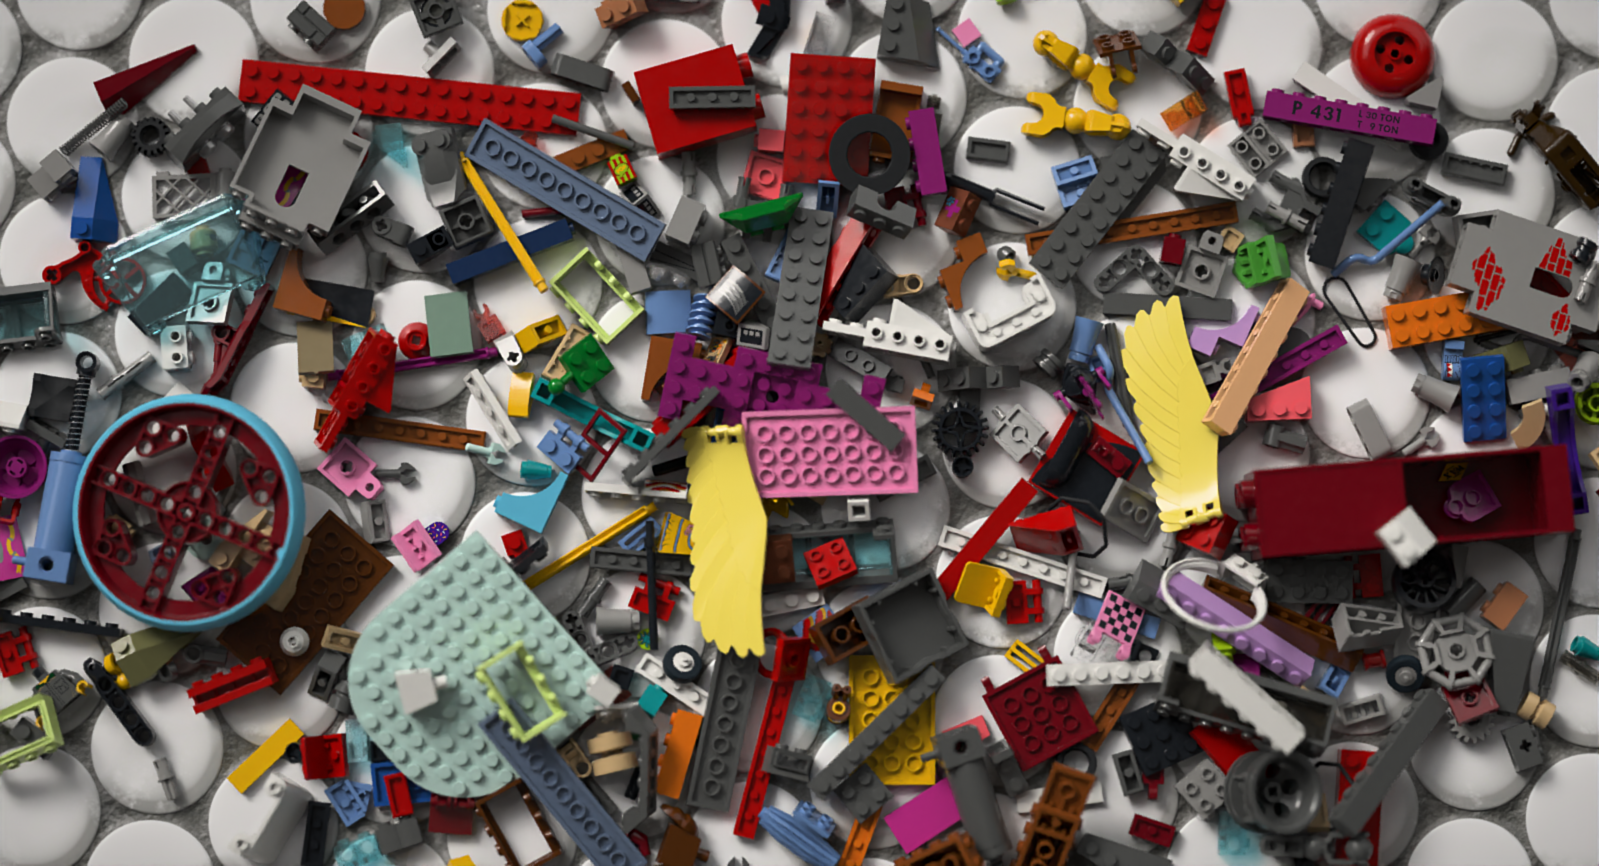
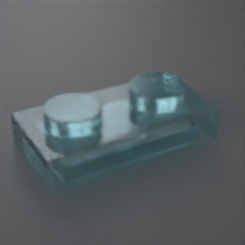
[345,719,371,763]

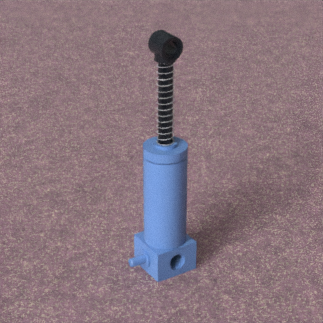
[12,351,100,585]

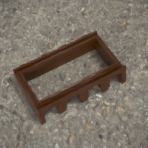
[474,777,563,866]

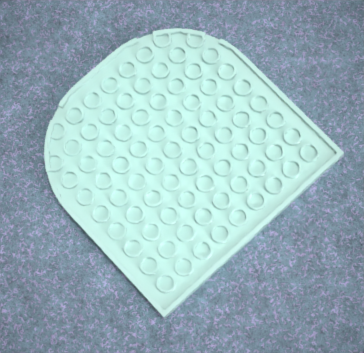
[348,530,607,797]

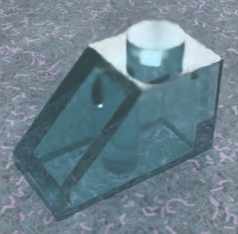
[372,122,408,168]

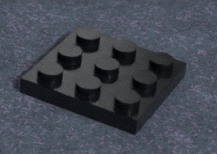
[1118,692,1204,777]

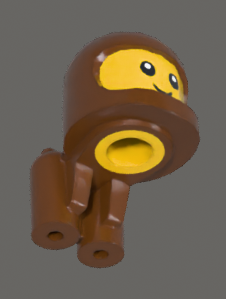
[825,684,852,725]

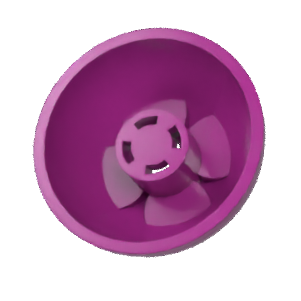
[0,435,48,499]

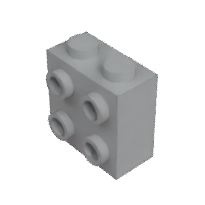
[1173,758,1225,820]

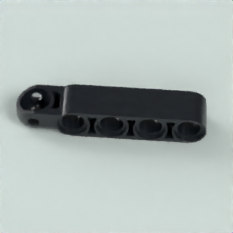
[83,657,156,746]

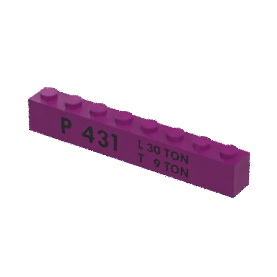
[1262,88,1437,148]

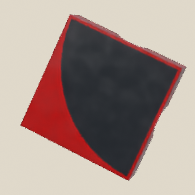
[1027,409,1142,528]

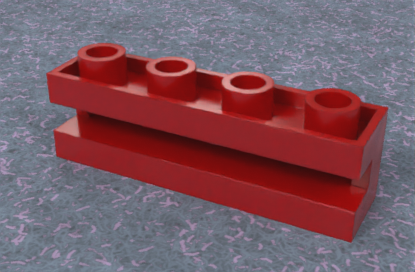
[186,656,279,714]

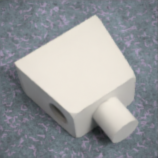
[395,668,448,715]

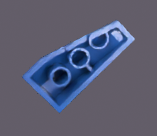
[70,156,119,244]

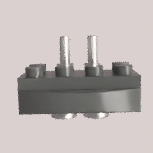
[163,87,246,173]

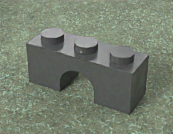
[846,185,917,240]

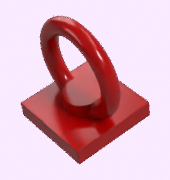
[757,627,812,682]

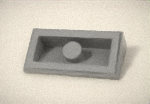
[360,499,391,544]

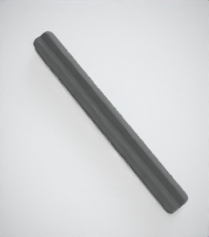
[1104,323,1134,428]

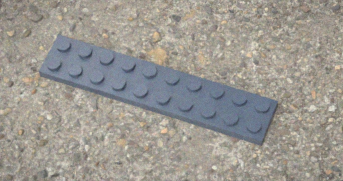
[464,118,667,262]
[478,697,648,866]

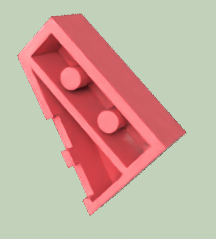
[1244,376,1312,423]

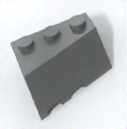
[877,0,939,69]

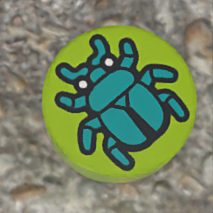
[637,628,659,650]

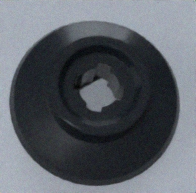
[1420,256,1445,295]

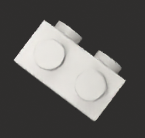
[160,325,195,371]

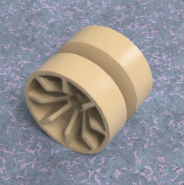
[586,730,638,776]

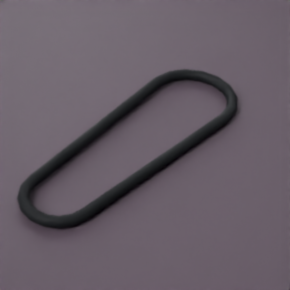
[1322,276,1377,347]

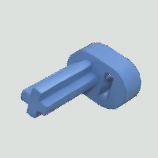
[521,23,564,69]

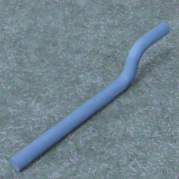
[1330,200,1445,278]
[1094,344,1153,465]

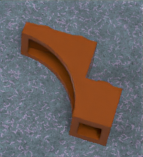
[937,232,988,312]

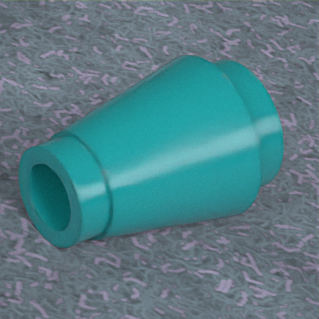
[520,459,552,481]
[1570,635,1599,661]

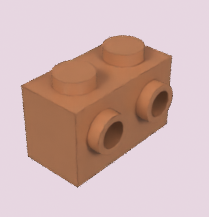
[595,0,649,29]
[1479,581,1529,630]

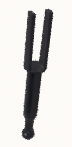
[944,172,1045,226]

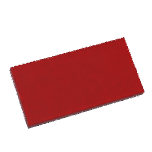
[1189,705,1273,778]

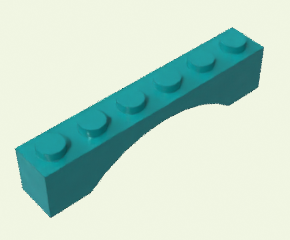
[530,377,656,452]

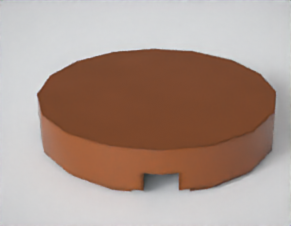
[323,0,366,30]

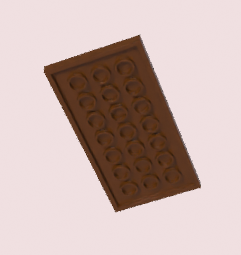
[216,509,395,695]

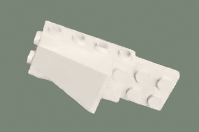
[1136,118,1256,202]
[822,299,957,366]

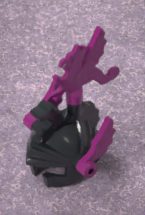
[1053,363,1112,420]

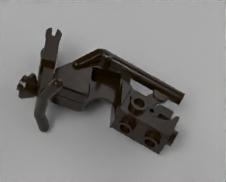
[1507,100,1599,210]

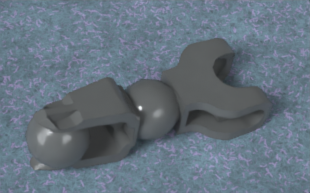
[1259,831,1373,866]

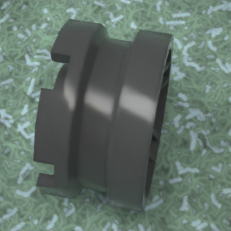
[1032,348,1065,381]

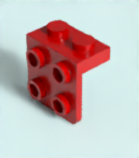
[300,733,350,780]

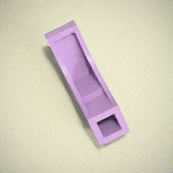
[1188,305,1260,358]

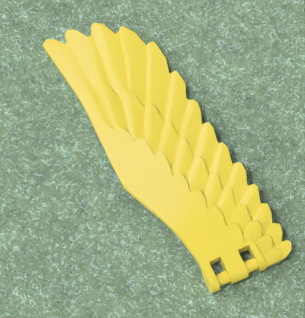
[1121,295,1224,533]

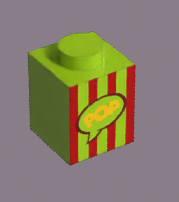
[607,153,638,189]

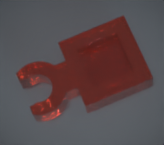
[473,303,506,344]

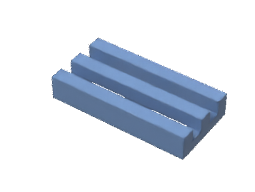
[618,516,661,551]

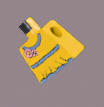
[655,512,695,555]

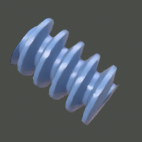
[686,293,718,341]

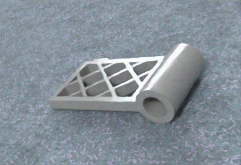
[152,168,237,219]

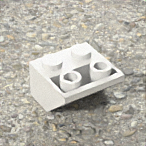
[0,400,30,435]

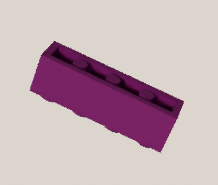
[905,107,948,198]

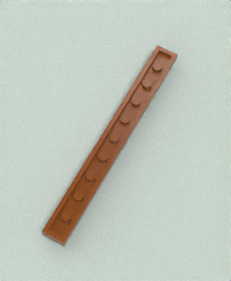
[1024,201,1239,256]

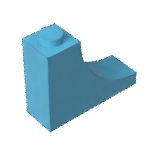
[493,472,570,534]

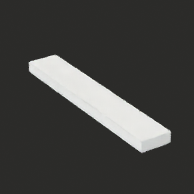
[1292,62,1404,152]

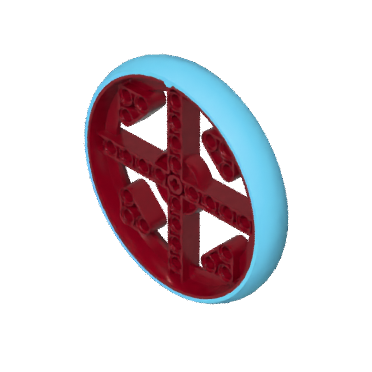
[73,394,306,632]

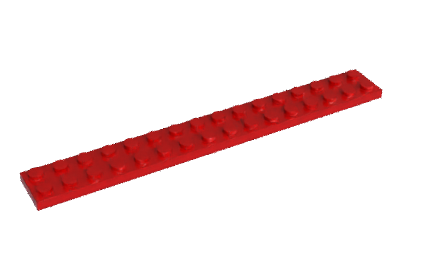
[238,59,581,137]

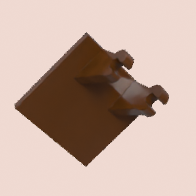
[1092,30,1142,79]

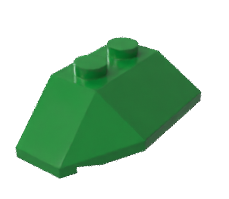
[719,192,803,237]

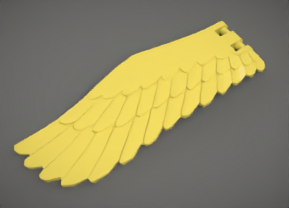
[682,424,768,658]

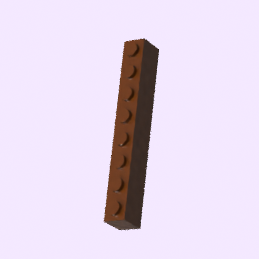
[1201,574,1364,673]

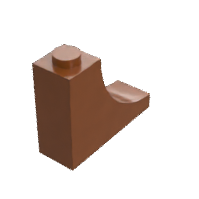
[273,248,333,323]
[641,335,706,402]

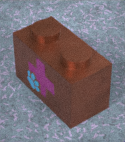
[934,186,982,238]

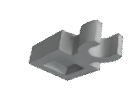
[1197,358,1230,386]

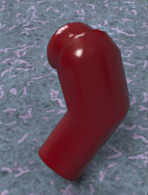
[626,829,651,856]

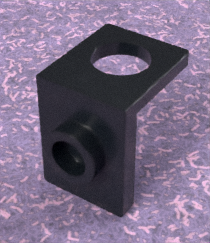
[1127,640,1159,661]

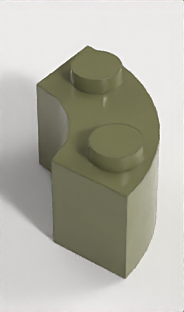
[1470,340,1531,375]

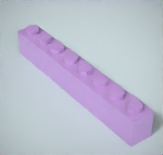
[1156,572,1315,687]

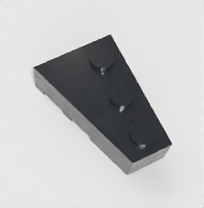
[832,244,899,323]

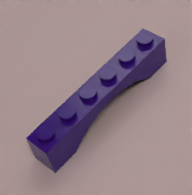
[1545,383,1589,515]

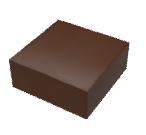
[621,80,641,106]

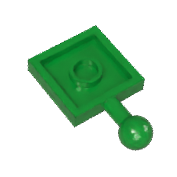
[548,333,615,395]

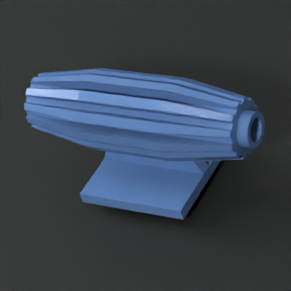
[757,799,841,866]

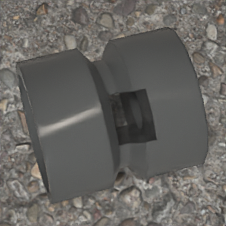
[327,677,354,716]

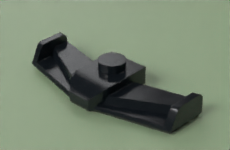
[747,0,791,61]

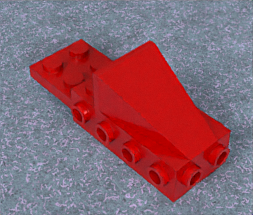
[314,327,399,453]

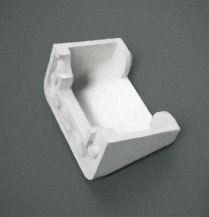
[227,772,311,865]

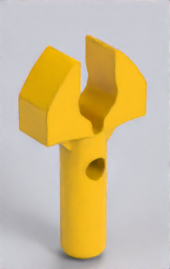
[996,259,1037,281]

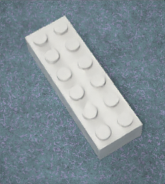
[1189,640,1305,754]

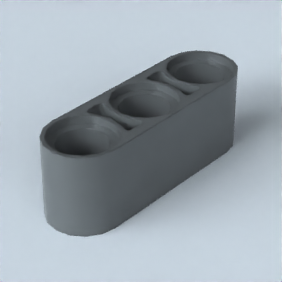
[550,53,615,93]

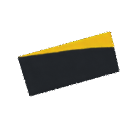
[286,278,375,328]

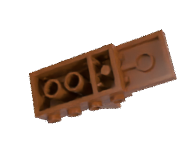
[1009,762,1095,866]
[893,830,985,866]

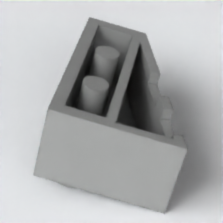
[1331,603,1404,652]

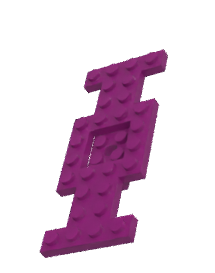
[658,331,886,427]

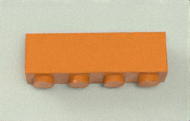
[657,709,703,799]

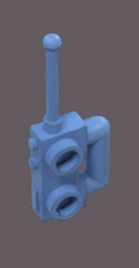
[936,27,1005,84]

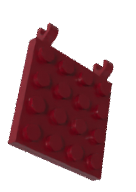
[980,645,1099,772]

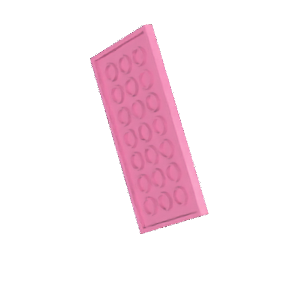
[742,406,919,498]

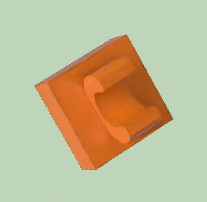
[909,382,935,411]

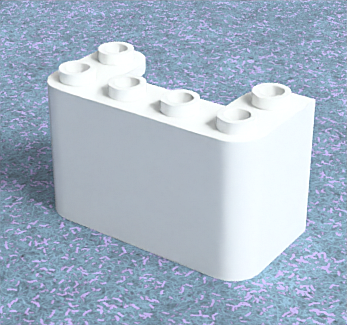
[961,273,1056,352]

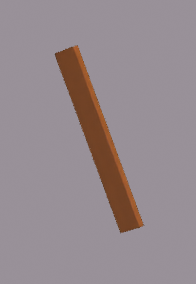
[313,409,487,451]

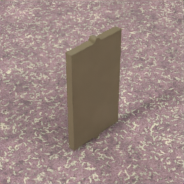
[297,320,334,376]

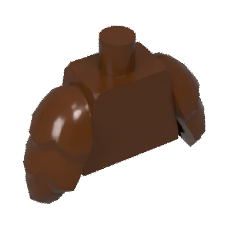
[654,803,710,866]

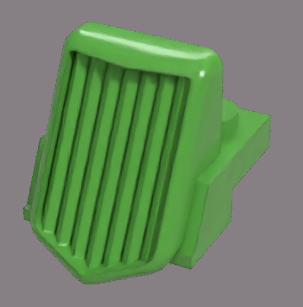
[1232,235,1291,289]

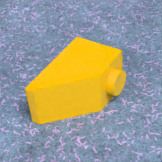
[515,315,567,354]

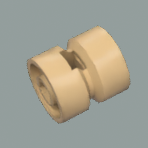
[1516,691,1556,730]

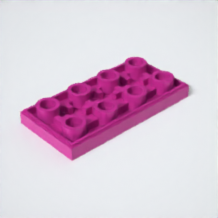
[883,777,961,854]

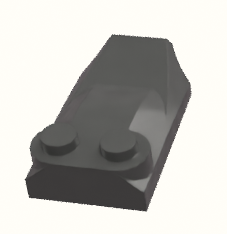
[411,128,468,208]

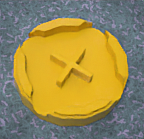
[501,0,544,42]

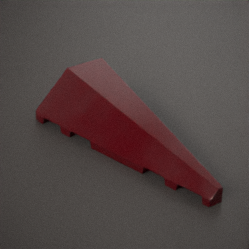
[93,44,198,119]

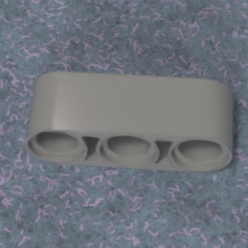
[1346,398,1393,460]

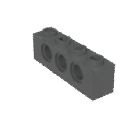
[307,180,395,256]

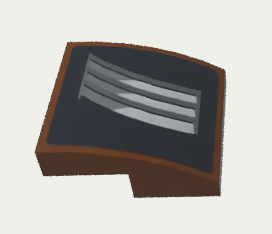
[705,265,766,325]

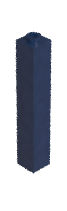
[446,218,576,286]

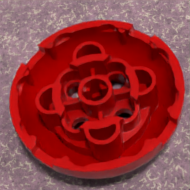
[1350,14,1435,99]

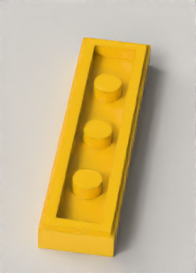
[227,718,305,794]

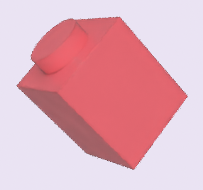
[754,128,785,155]

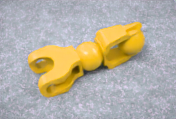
[1033,30,1136,112]
[1021,92,1131,140]

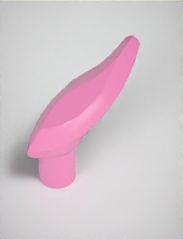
[1292,293,1324,327]

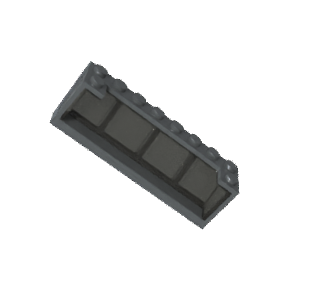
[1153,651,1339,759]

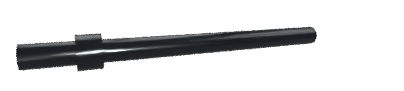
[644,521,658,650]

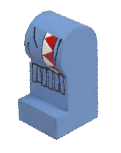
[1441,340,1465,381]

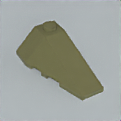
[111,627,203,689]

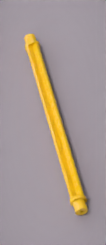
[460,151,549,294]
[523,502,658,590]

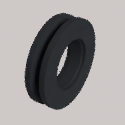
[829,114,910,195]

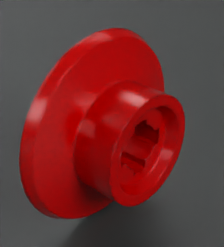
[398,322,430,359]

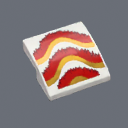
[643,479,689,499]

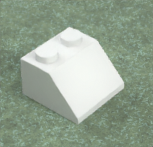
[1375,507,1437,568]

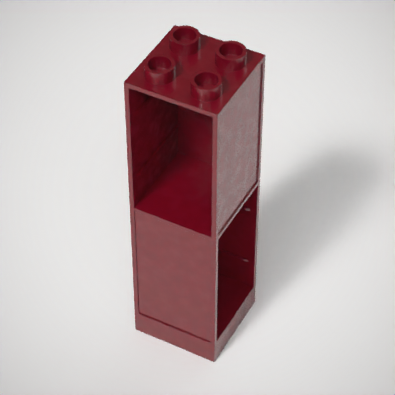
[1234,444,1575,561]

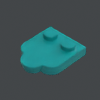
[1356,200,1414,255]

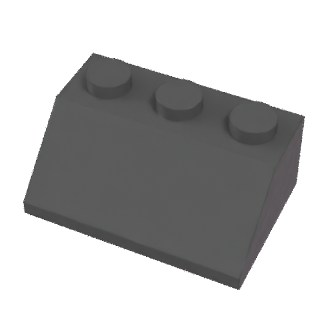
[1122,559,1187,629]

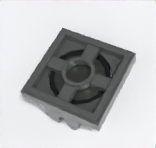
[409,0,464,39]

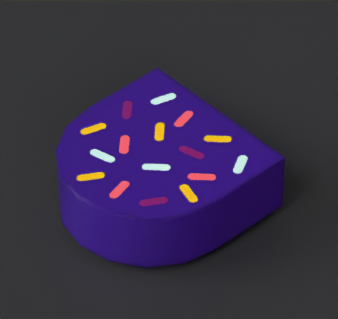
[425,522,450,547]

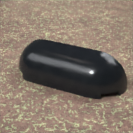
[1039,408,1094,488]

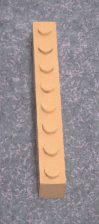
[1201,278,1310,436]

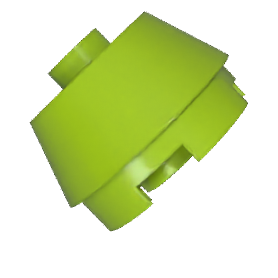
[1574,382,1599,425]

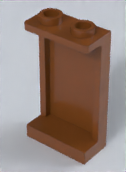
[869,80,924,165]

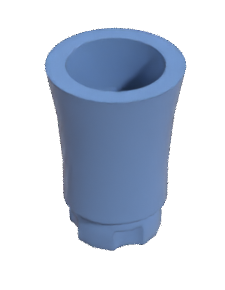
[1068,316,1104,364]

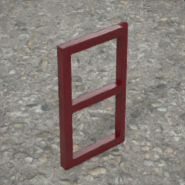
[575,408,628,482]

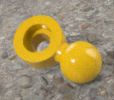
[104,652,131,690]

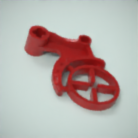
[42,241,147,311]

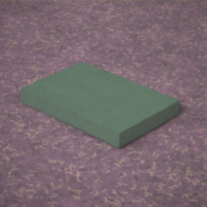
[424,291,474,359]

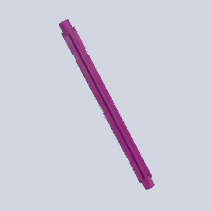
[327,347,498,382]

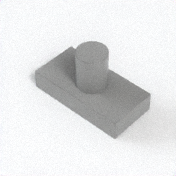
[421,37,462,78]

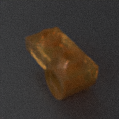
[1160,91,1208,132]

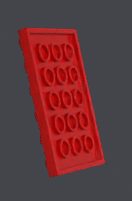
[782,53,876,185]

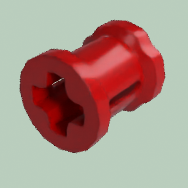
[1361,649,1386,671]

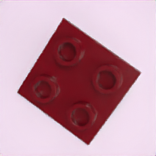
[428,791,474,835]

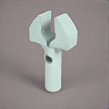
[465,443,506,465]

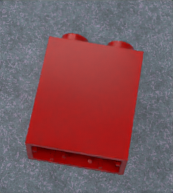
[634,44,766,160]

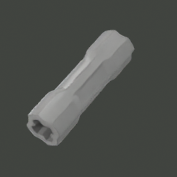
[122,460,158,527]

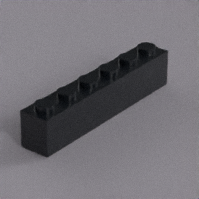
[1307,138,1375,269]

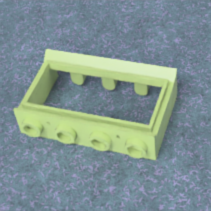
[549,247,645,346]
[475,640,567,743]
[0,693,64,775]

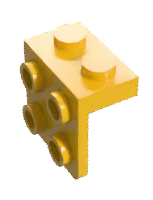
[954,561,1014,618]

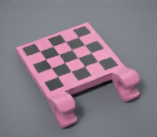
[1087,590,1146,661]

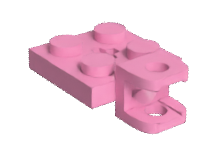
[317,437,384,500]

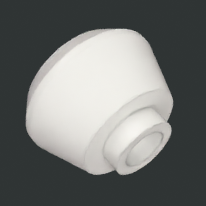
[280,627,309,656]

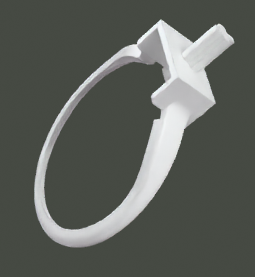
[1161,554,1269,633]

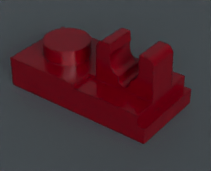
[1085,436,1133,479]

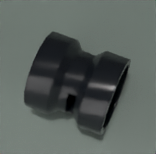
[1569,236,1598,266]
[952,456,974,478]
[285,742,303,764]

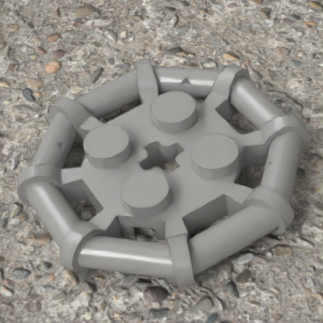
[1415,612,1496,691]

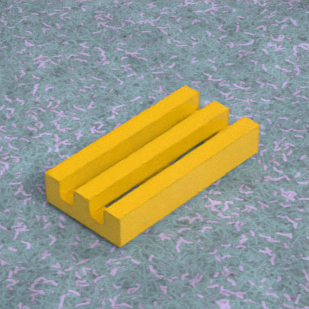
[1004,639,1044,672]

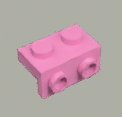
[391,519,442,573]

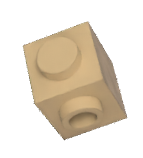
[299,373,328,390]

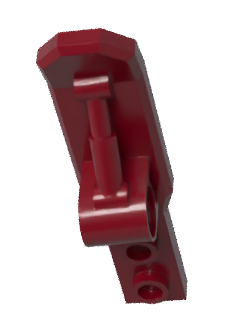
[201,281,275,396]

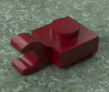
[1142,769,1164,800]

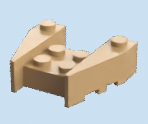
[207,509,311,612]

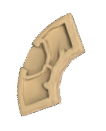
[1511,398,1546,448]

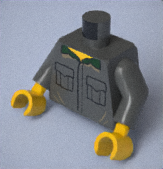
[32,665,93,731]

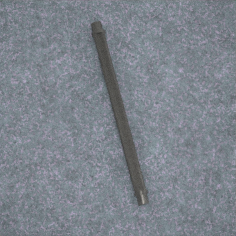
[1538,528,1582,698]

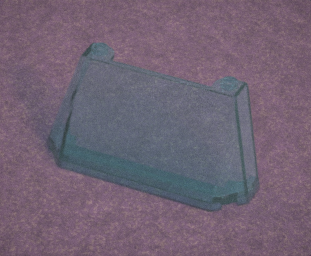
[92,194,266,337]

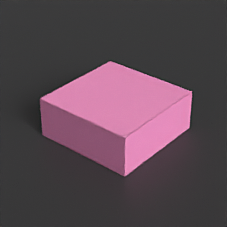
[952,18,981,48]

